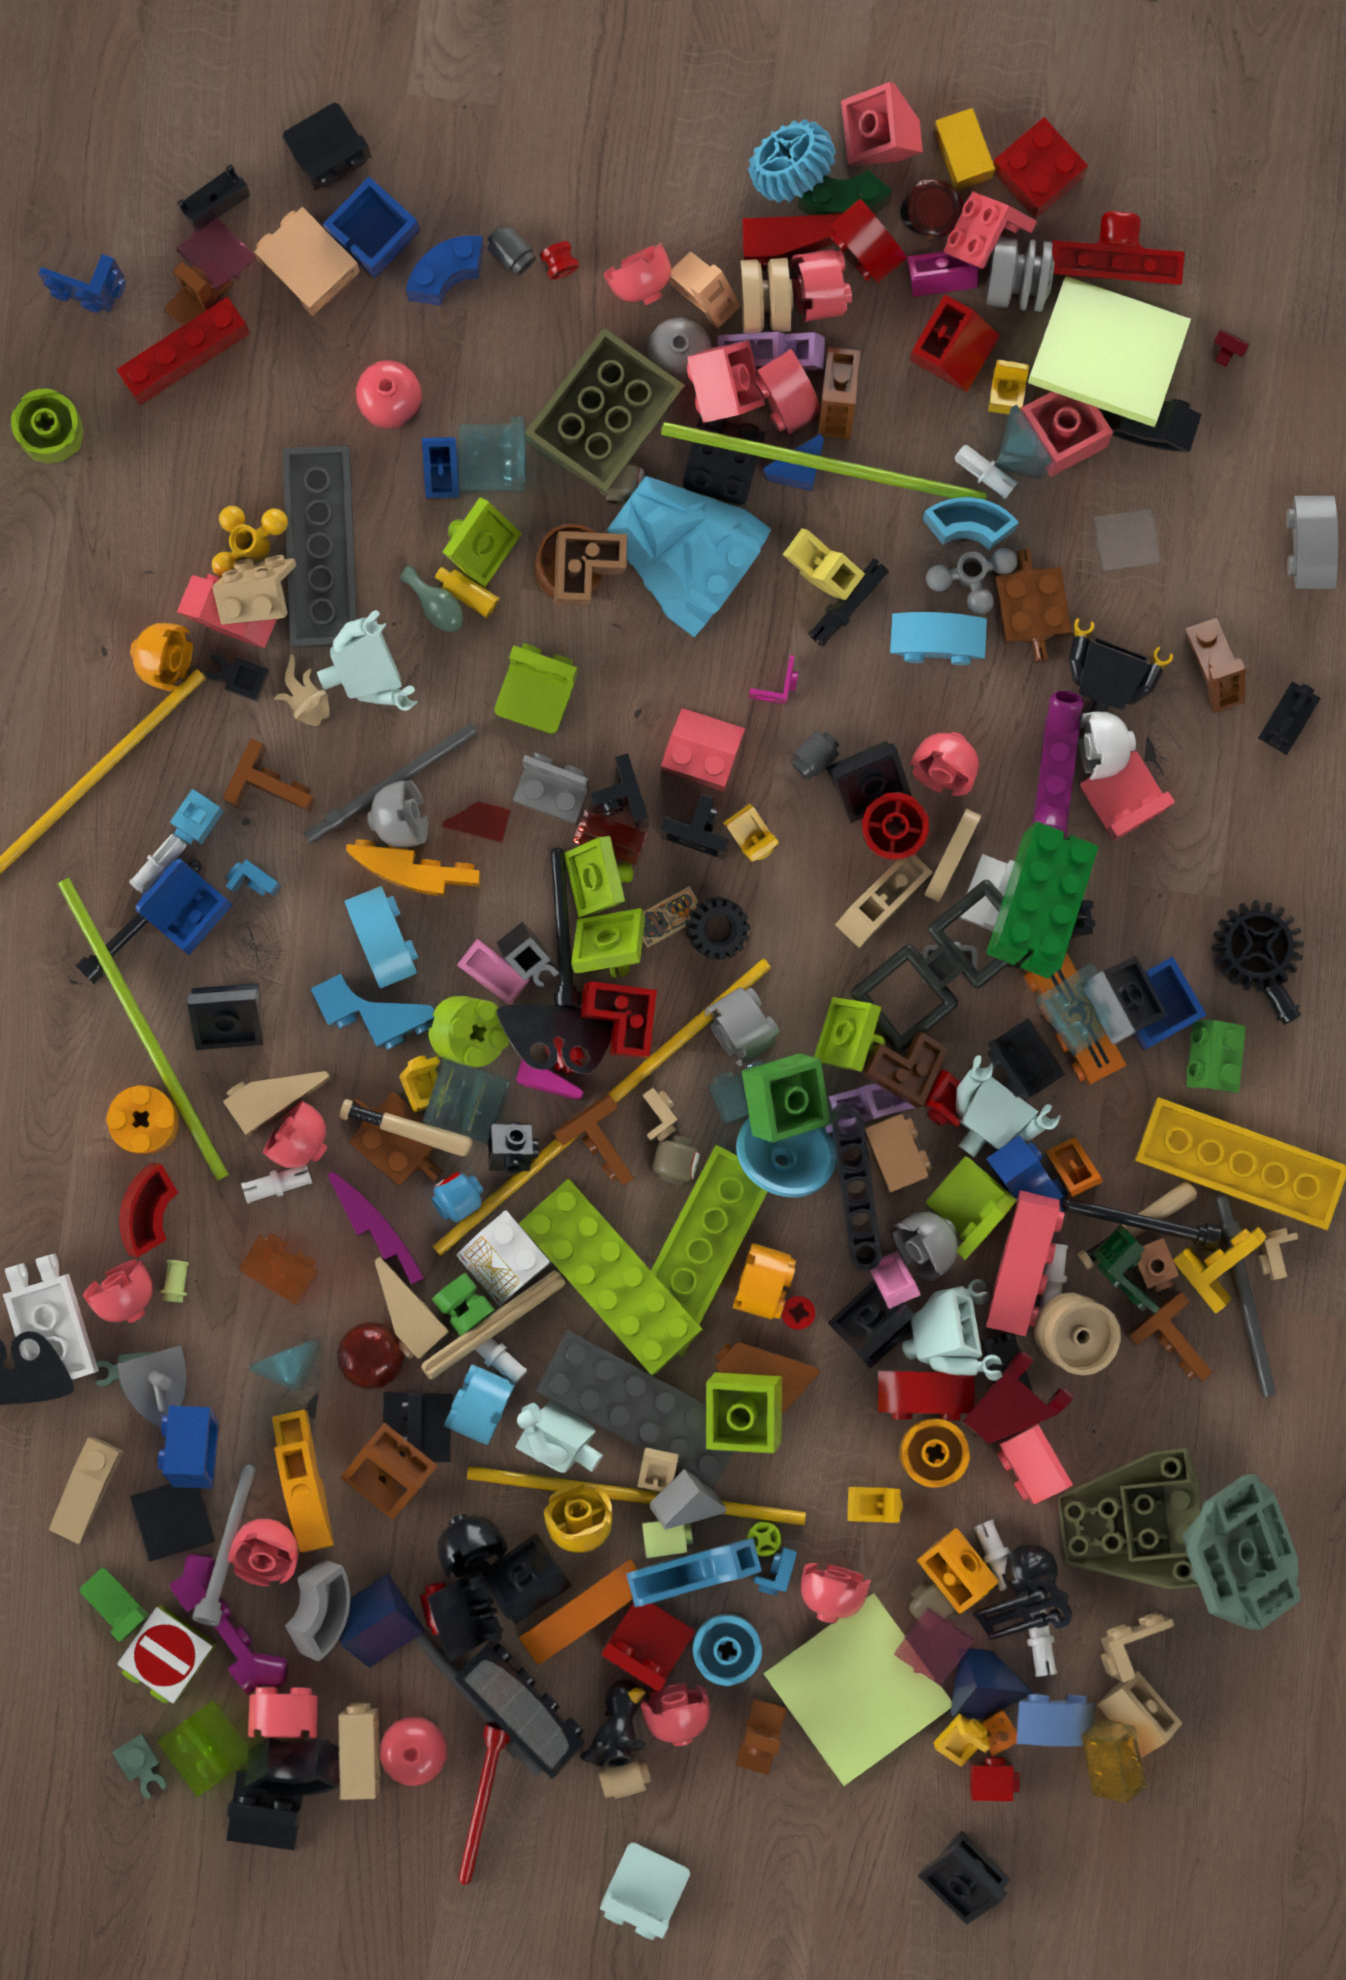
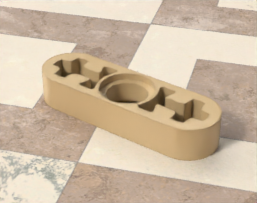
[924,808,982,902]

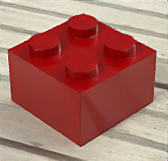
[993,117,1088,219]

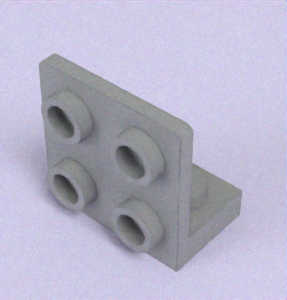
[513,753,590,825]

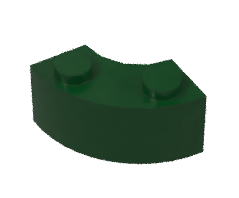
[797,169,893,215]

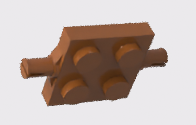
[994,548,1072,663]
[348,1092,444,1188]

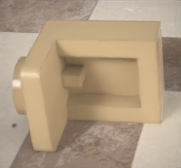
[642,1088,678,1142]
[1258,1228,1298,1281]

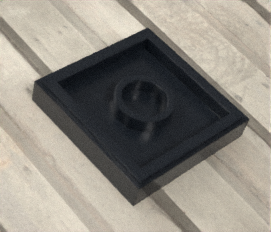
[130,1484,216,1562]

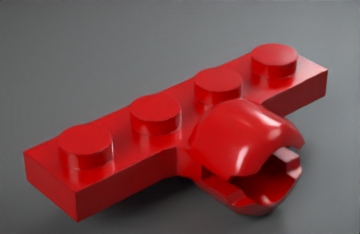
[1052,211,1185,286]

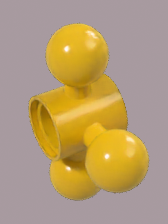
[212,506,288,578]

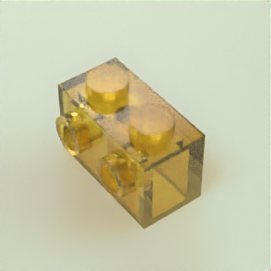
[1081,1719,1146,1804]

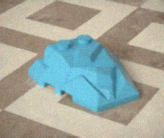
[606,476,772,637]

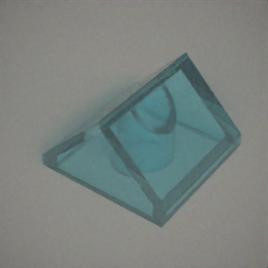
[995,404,1052,479]
[249,1340,321,1391]

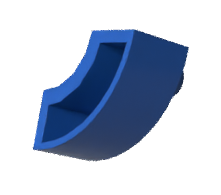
[406,235,484,306]
[986,1135,1067,1212]

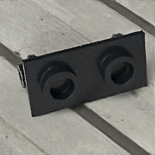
[1258,681,1321,755]

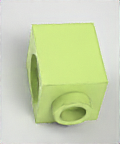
[642,1520,693,1558]

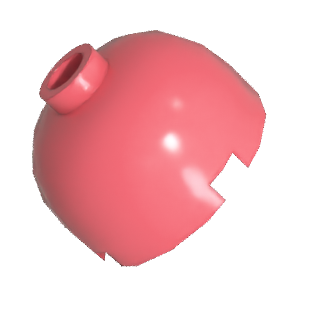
[603,243,671,305]
[356,360,422,429]
[910,732,979,796]
[263,1100,327,1169]
[83,1259,153,1323]
[228,1519,298,1586]
[800,1563,871,1623]
[641,1683,710,1746]
[379,1716,448,1786]

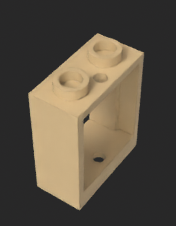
[339,1702,381,1800]

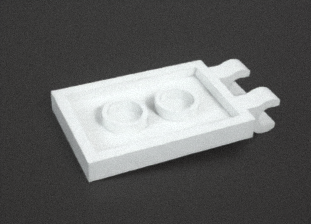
[3,1253,99,1380]

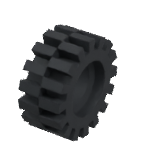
[685,897,750,960]

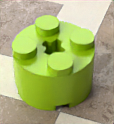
[11,388,84,463]
[429,996,510,1067]

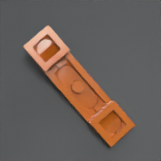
[518,1558,638,1665]

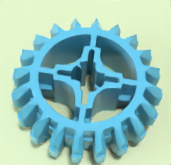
[748,119,836,203]

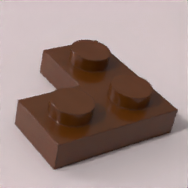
[862,1032,949,1108]

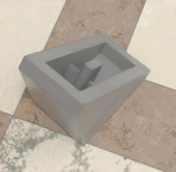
[650,1469,726,1530]

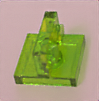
[157,1699,250,1797]

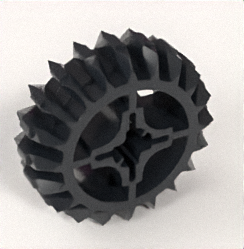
[1211,900,1304,992]

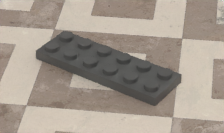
[282,445,357,648]
[535,1330,734,1487]

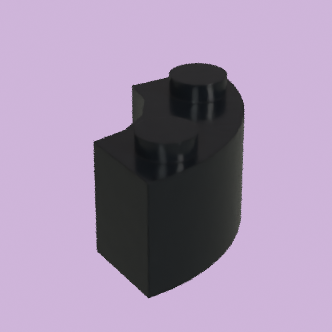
[1104,399,1202,452]
[245,1737,340,1796]

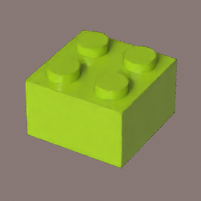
[706,1372,782,1453]

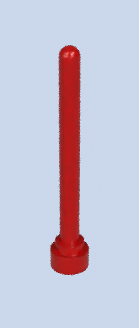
[458,1722,510,1885]

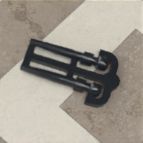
[973,1576,1072,1640]

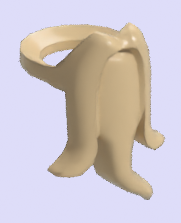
[274,654,330,726]

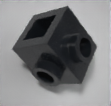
[488,1122,539,1173]

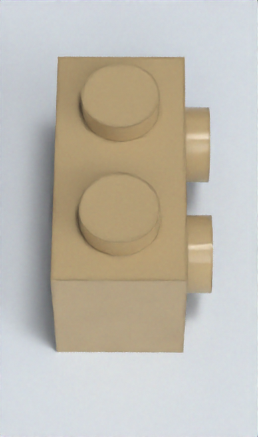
[1097,1671,1183,1758]

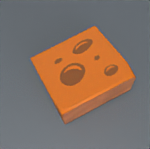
[980,1709,1017,1757]

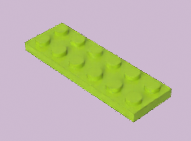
[651,1145,768,1357]
[518,1178,704,1376]

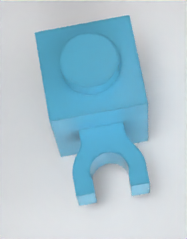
[170,789,224,845]

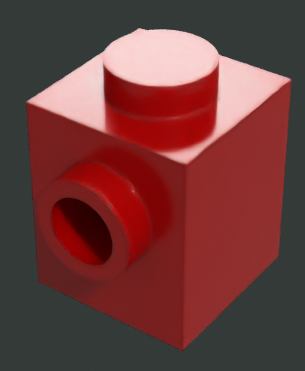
[970,1757,1020,1802]

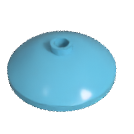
[736,1118,836,1197]

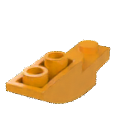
[346,840,481,897]
[272,1409,334,1553]

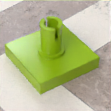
[442,497,522,588]
[564,836,633,918]
[571,908,645,978]
[814,997,885,1072]

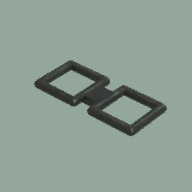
[851,880,1010,1052]

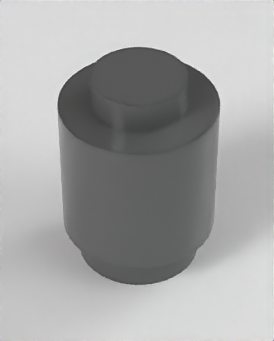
[487,226,536,276]
[790,731,840,781]

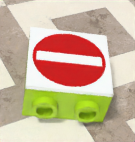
[117,1604,217,1703]

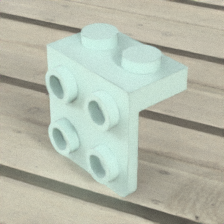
[600,1842,690,1940]

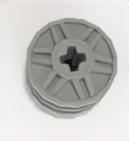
[986,236,1054,313]

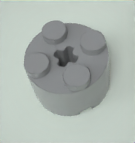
[704,987,780,1066]

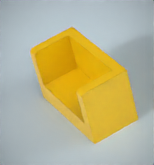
[933,108,995,191]

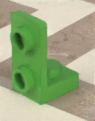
[79,1567,150,1642]

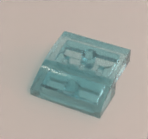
[422,1058,510,1145]

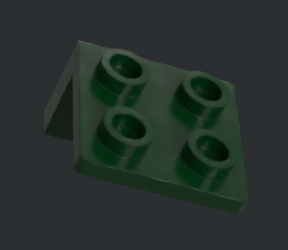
[1092,1224,1160,1314]

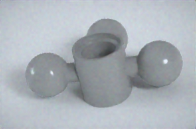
[926,548,1017,615]

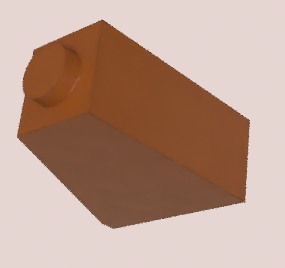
[714,1342,821,1415]

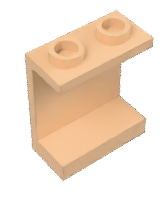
[254,207,360,317]

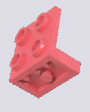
[944,191,1037,269]
[1080,751,1175,842]

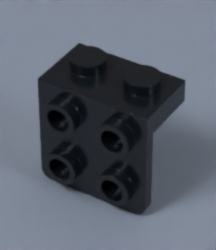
[283,103,371,190]
[683,417,766,504]
[987,1018,1066,1100]

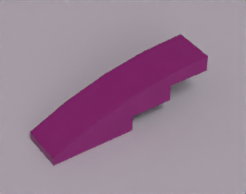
[327,1172,426,1285]

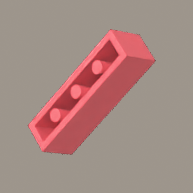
[986,1190,1065,1337]

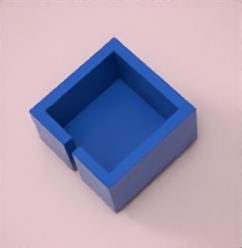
[323,176,420,279]
[1133,956,1207,1051]
[158,1405,219,1489]

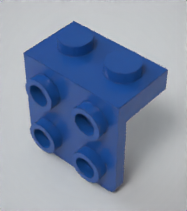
[38,254,126,313]
[135,859,233,955]

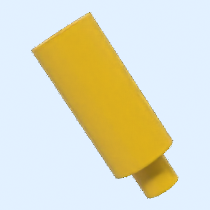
[435,567,500,618]

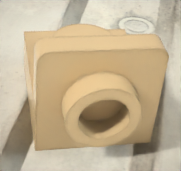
[637,1447,679,1492]

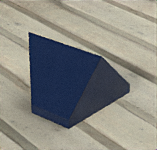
[950,1647,1034,1719]

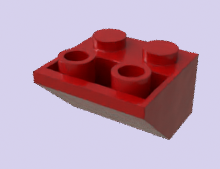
[909,294,1000,393]

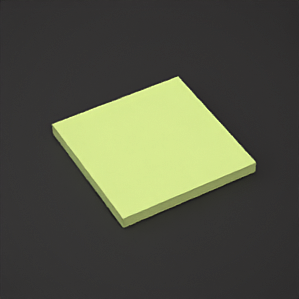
[1028,276,1191,427]
[763,1592,952,1786]

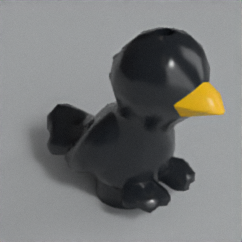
[580,1679,646,1767]

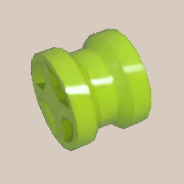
[747,1521,781,1556]

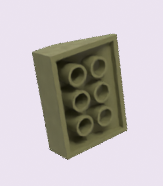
[524,328,685,493]

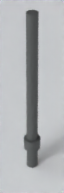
[303,723,478,844]
[1215,1195,1276,1397]
[413,1632,543,1777]

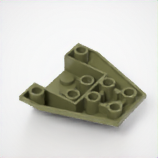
[1057,1448,1202,1589]

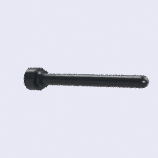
[551,847,581,1008]
[75,860,202,984]
[1061,1198,1221,1252]

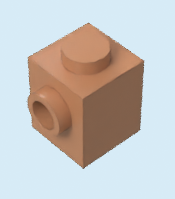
[1135,1238,1179,1293]

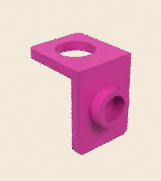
[749,655,799,705]

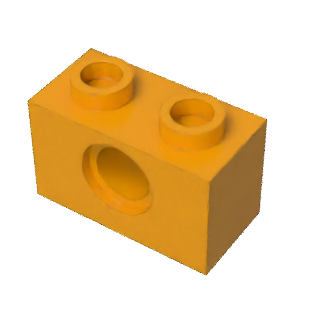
[917,1527,999,1615]

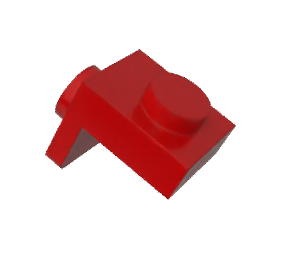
[924,1069,961,1127]

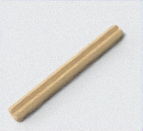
[421,1270,565,1379]

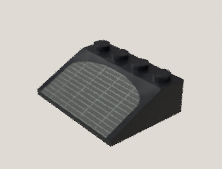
[454,1642,585,1779]

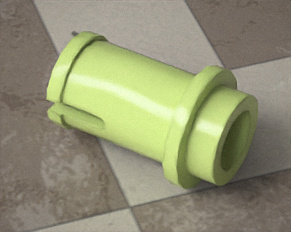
[160,1260,189,1303]

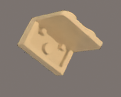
[212,555,296,625]
[1100,1612,1175,1682]

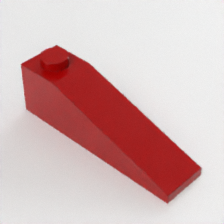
[742,213,876,270]

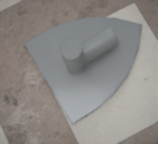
[116,1345,187,1427]

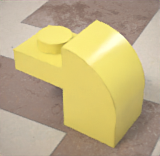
[782,528,865,600]

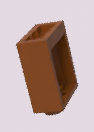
[340,1423,438,1520]

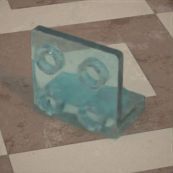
[459,417,526,491]
[1035,963,1107,1056]

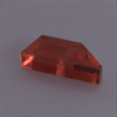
[442,801,511,843]

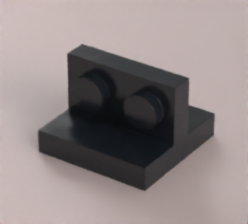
[826,740,912,823]
[591,753,649,830]
[660,794,729,860]
[1081,956,1168,1044]
[187,983,263,1050]
[828,1280,915,1369]
[383,1392,452,1462]
[481,1533,572,1624]
[226,1770,303,1851]
[918,1831,1011,1925]

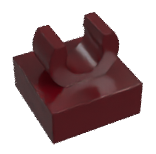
[1214,328,1250,367]

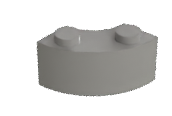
[1286,496,1338,589]
[285,1559,350,1661]

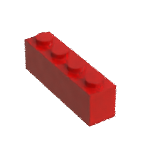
[116,296,250,406]

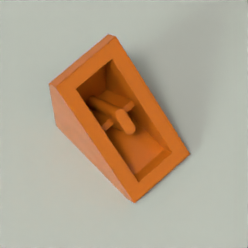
[1045,1137,1103,1198]

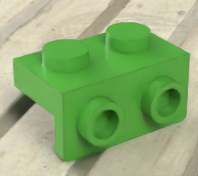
[1186,1020,1246,1093]

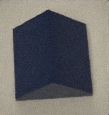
[339,1573,426,1668]

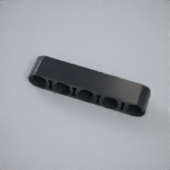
[830,1102,882,1271]

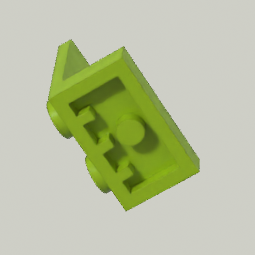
[926,1157,1017,1260]

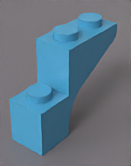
[311,974,435,1050]
[626,1538,762,1607]

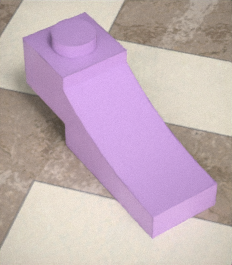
[717,332,825,371]
[825,1083,916,1133]

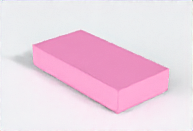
[457,939,531,1005]
[870,1251,920,1309]

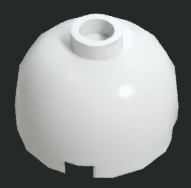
[1078,712,1136,780]

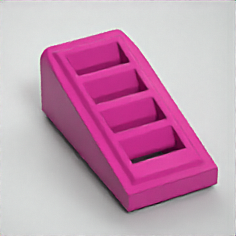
[516,1059,584,1101]

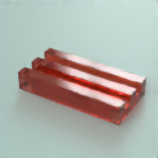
[573,810,648,865]

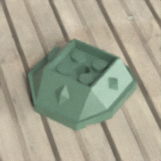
[1182,1474,1301,1630]

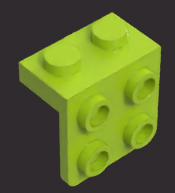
[494,643,578,735]

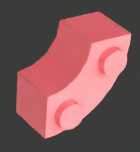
[754,349,821,436]
[177,574,277,648]

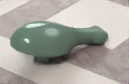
[400,566,463,632]

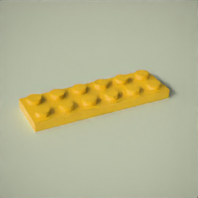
[1134,1097,1346,1231]

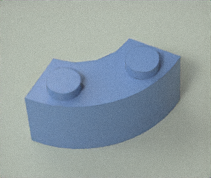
[1017,1694,1096,1746]

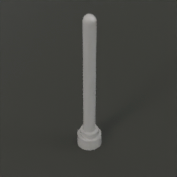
[192,1465,256,1626]

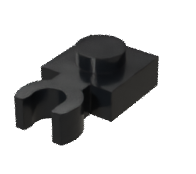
[205,655,269,702]

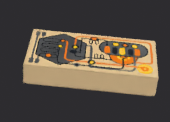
[643,886,698,949]

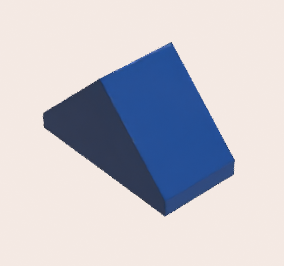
[763,434,824,492]
[422,437,459,498]

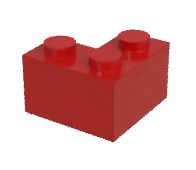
[580,981,657,1059]

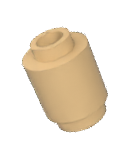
[599,1757,651,1800]

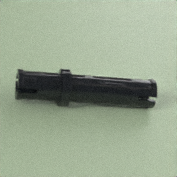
[808,558,889,647]

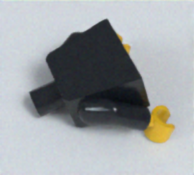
[1069,618,1173,713]

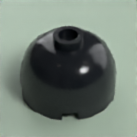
[437,1514,508,1578]

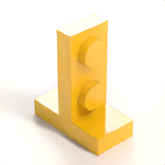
[1173,1227,1267,1314]

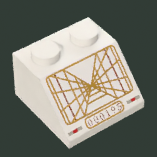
[456,1210,551,1307]

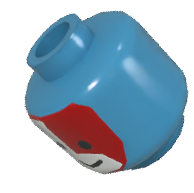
[431,1172,483,1222]

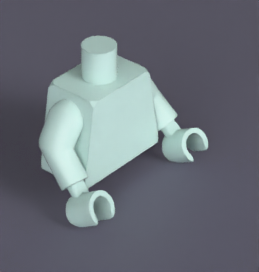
[317,610,418,711]
[955,1055,1061,1158]
[902,1279,1002,1380]
[515,1399,603,1473]

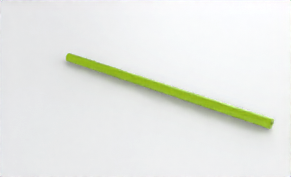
[661,422,986,500]
[57,878,229,1181]

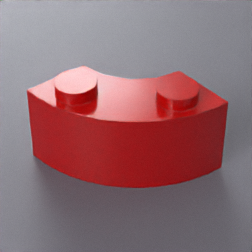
[830,198,908,284]
[119,1162,178,1258]
[878,1371,975,1420]

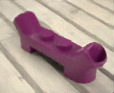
[1032,690,1084,839]
[169,1553,288,1695]

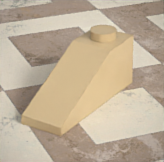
[835,855,933,948]
[223,1071,332,1136]
[375,1256,450,1359]
[49,1437,125,1544]

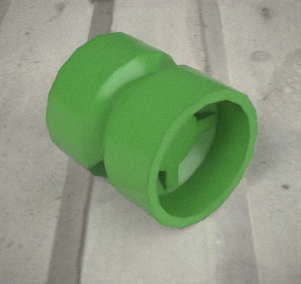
[431,1272,495,1336]

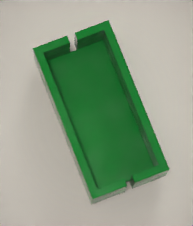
[986,821,1099,979]

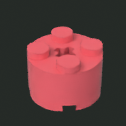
[791,249,852,322]
[248,1687,318,1739]

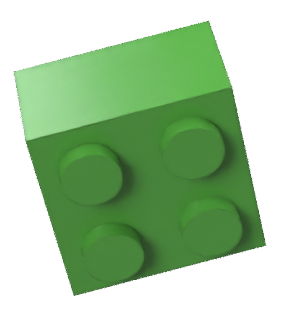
[742,1053,831,1143]

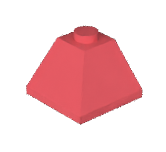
[841,82,923,166]

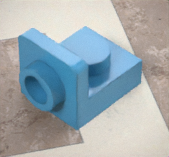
[226,859,282,896]
[753,1547,797,1596]

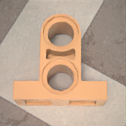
[669,252,741,329]

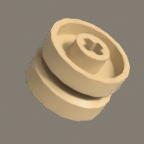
[740,258,793,334]
[1034,1292,1121,1376]

